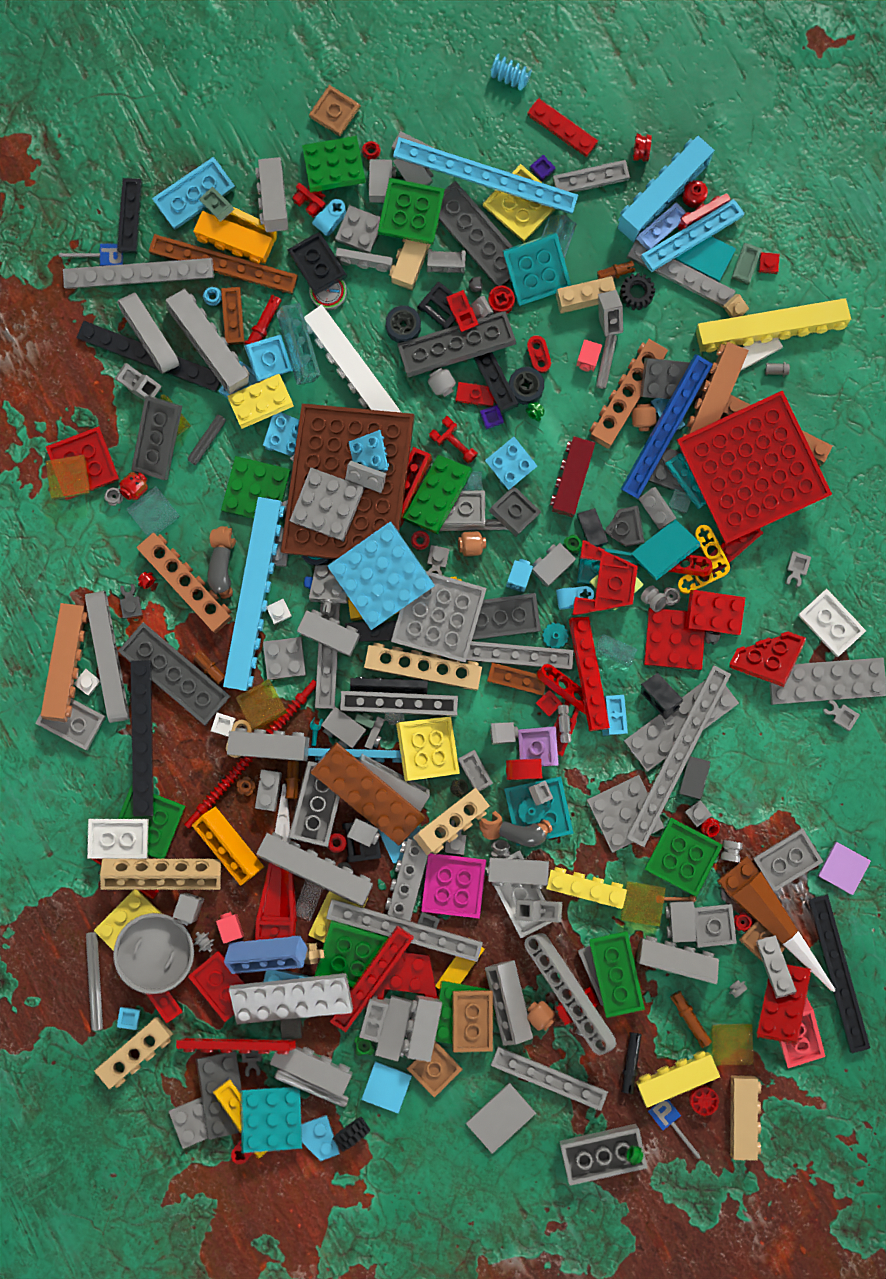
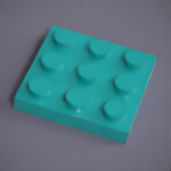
[502,232,572,306]
[504,777,574,846]
[240,1087,302,1153]

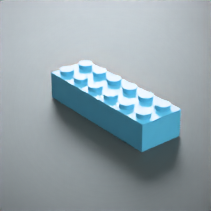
[618,136,715,243]

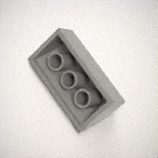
[635,935,719,984]

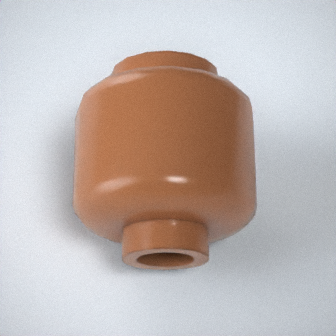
[632,404,657,431]
[458,531,486,557]
[527,1001,556,1031]

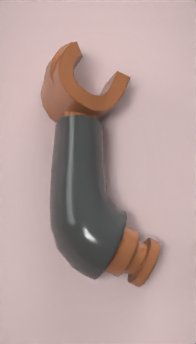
[207,526,236,599]
[479,811,553,847]

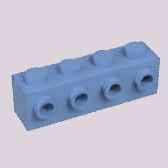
[224,936,308,974]

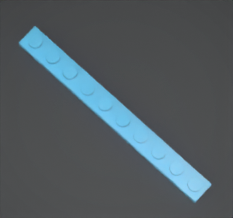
[393,137,578,214]

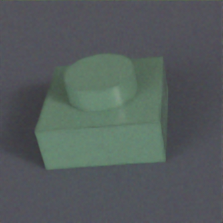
[354,713,375,729]

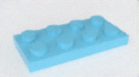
[152,157,236,230]

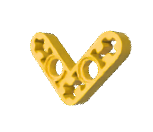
[678,525,730,594]

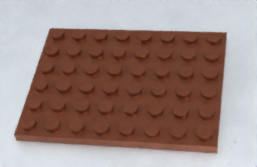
[281,403,415,559]

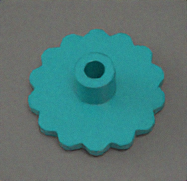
[542,623,569,649]
[518,798,545,825]

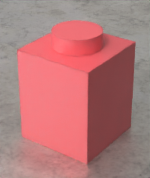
[576,339,602,372]
[216,912,244,944]

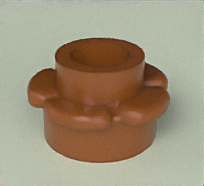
[237,777,256,796]

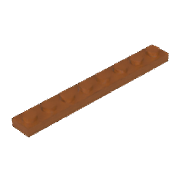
[149,234,298,295]

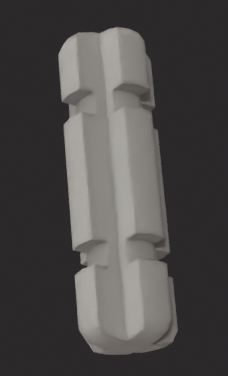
[558,705,571,743]

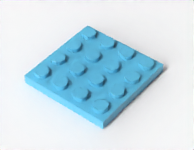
[327,522,435,630]

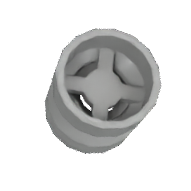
[641,585,668,612]
[720,840,743,863]

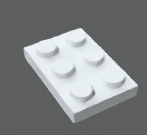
[798,589,866,657]
[87,819,149,859]

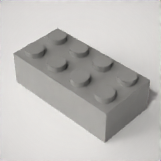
[288,761,340,847]
[559,1124,647,1185]

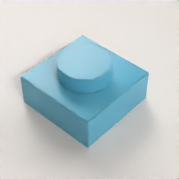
[117,1007,141,1030]

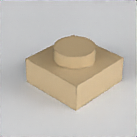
[723,294,749,318]

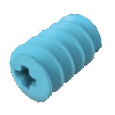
[491,54,532,91]

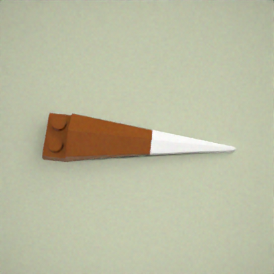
[717,856,835,992]

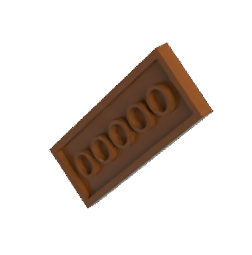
[310,742,425,845]

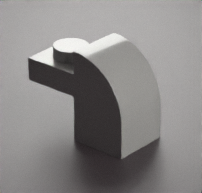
[114,363,161,400]
[515,900,562,922]

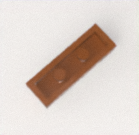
[221,287,245,345]
[487,663,546,696]

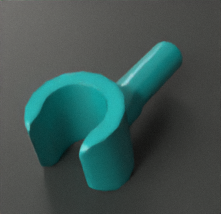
[310,717,323,746]

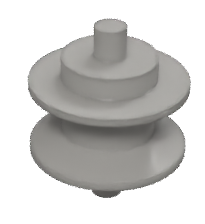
[193,932,214,953]

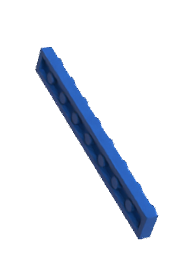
[621,354,713,499]

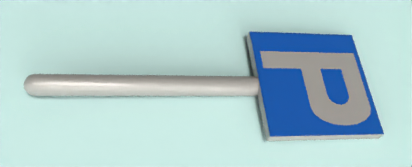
[59,244,123,266]
[648,1099,700,1159]

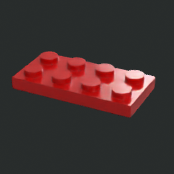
[757,964,811,1045]

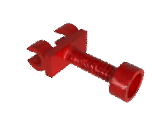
[429,416,478,464]

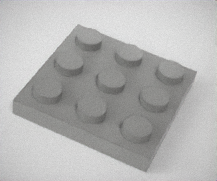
[290,468,365,541]
[587,775,664,853]

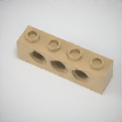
[413,788,490,855]
[95,1016,173,1089]

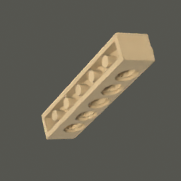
[364,643,482,691]
[100,859,221,890]

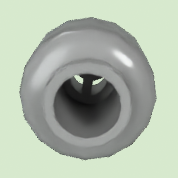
[428,367,456,397]

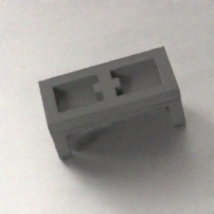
[680,756,711,800]

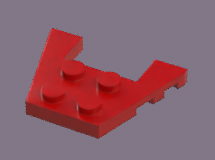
[572,540,638,615]
[365,952,438,1008]

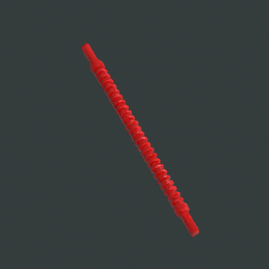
[184,679,316,829]

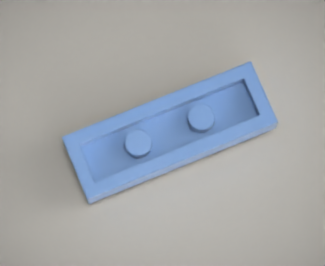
[636,202,686,251]

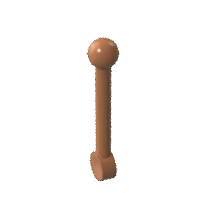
[655,895,696,903]

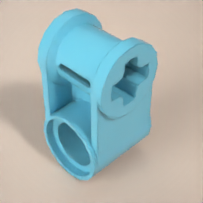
[312,199,346,236]
[556,586,594,610]

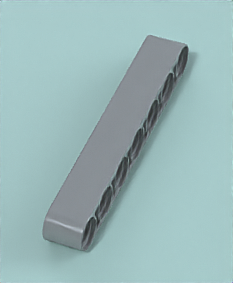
[85,590,130,723]
[525,933,616,1055]

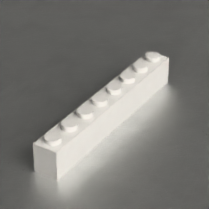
[303,305,402,413]

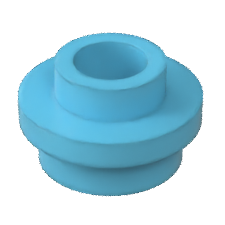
[203,287,222,306]

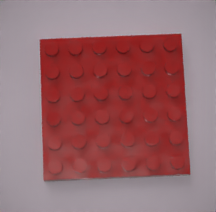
[677,390,832,544]

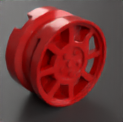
[633,133,652,162]
[488,286,515,314]
[689,1085,719,1116]

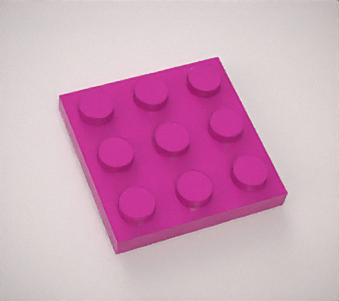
[421,853,486,918]

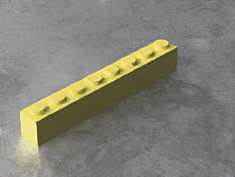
[696,298,851,353]

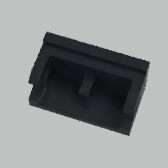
[641,672,683,720]

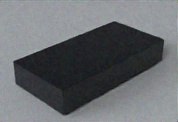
[577,508,608,547]

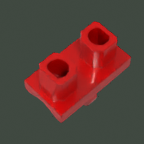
[292,183,325,218]

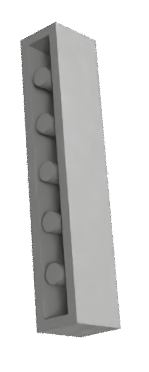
[166,289,250,395]
[340,691,458,717]
[256,832,373,907]

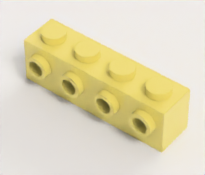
[545,867,627,909]
[636,1051,720,1107]

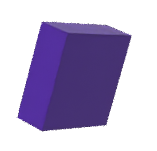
[529,155,556,182]
[480,405,504,430]

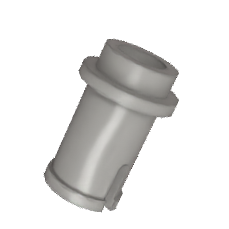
[765,362,790,377]

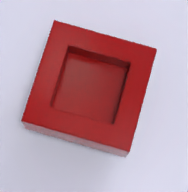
[758,252,780,274]
[535,690,563,717]

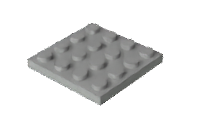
[391,571,487,663]

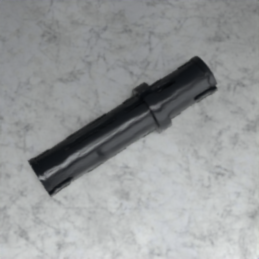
[621,1032,642,1094]

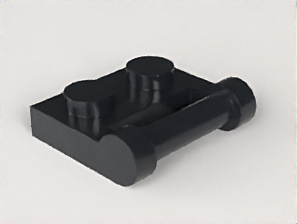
[417,281,455,330]
[342,820,381,863]

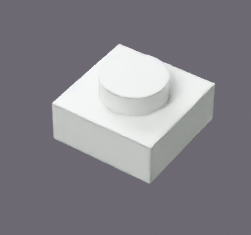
[267,599,292,625]
[74,669,101,696]
[211,713,236,737]

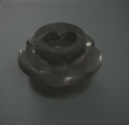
[451,779,468,798]

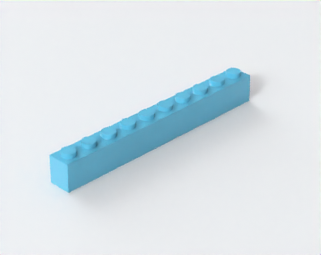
[223,497,285,691]

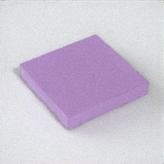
[518,727,558,767]
[817,842,871,895]

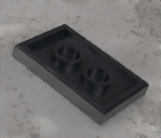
[287,232,347,295]

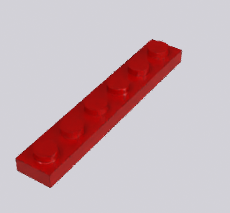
[569,617,610,731]
[329,926,414,1032]
[176,1038,296,1054]

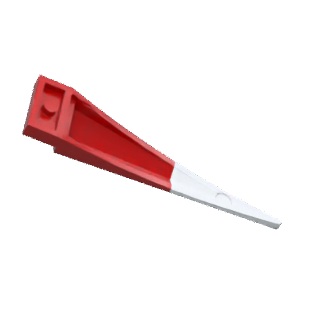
[255,784,297,940]

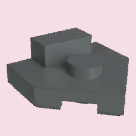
[604,505,645,547]

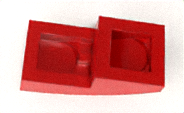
[446,290,479,332]

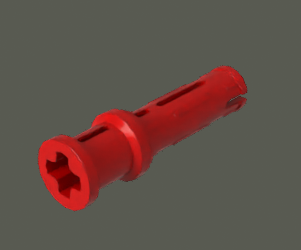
[244,295,282,345]

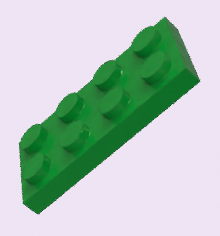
[403,455,472,535]
[589,931,645,1018]

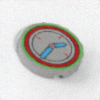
[309,280,347,311]

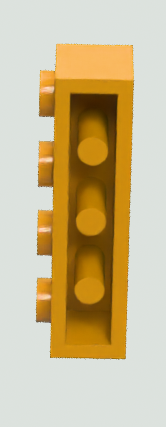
[194,211,273,264]
[192,806,264,886]

